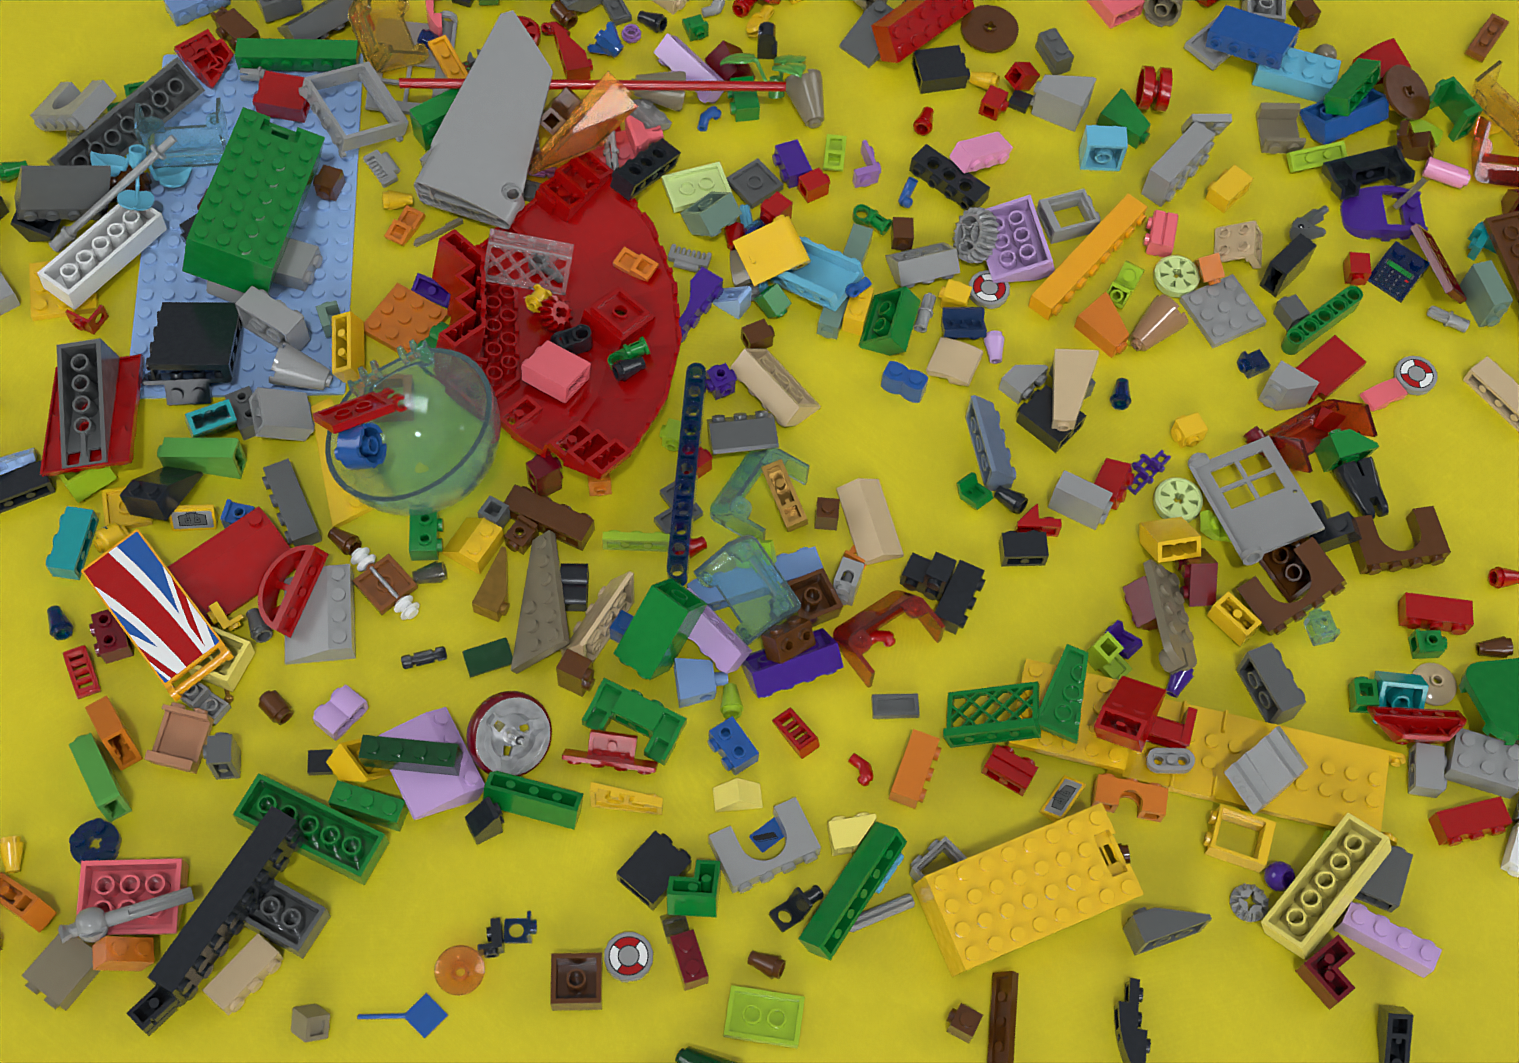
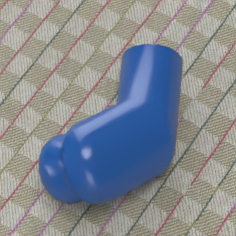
[697,106,721,132]

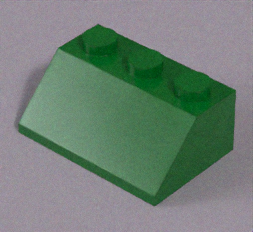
[858,286,921,356]

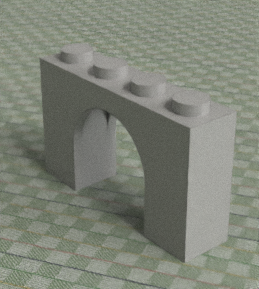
[30,80,117,131]
[708,797,821,894]

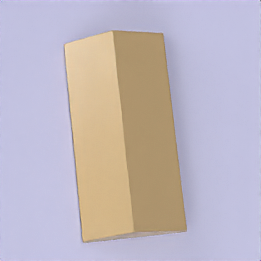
[836,478,904,565]

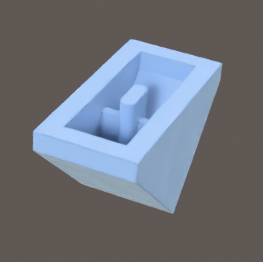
[712,286,752,320]

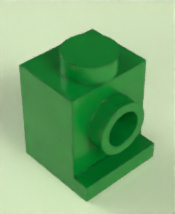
[1408,629,1447,659]
[1348,676,1380,713]

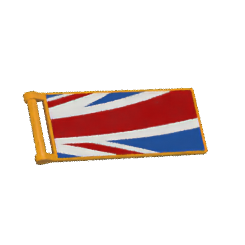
[81,529,234,702]

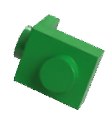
[957,472,993,510]

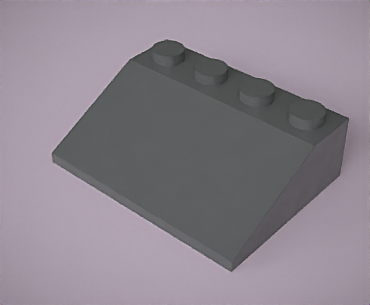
[14,165,111,221]

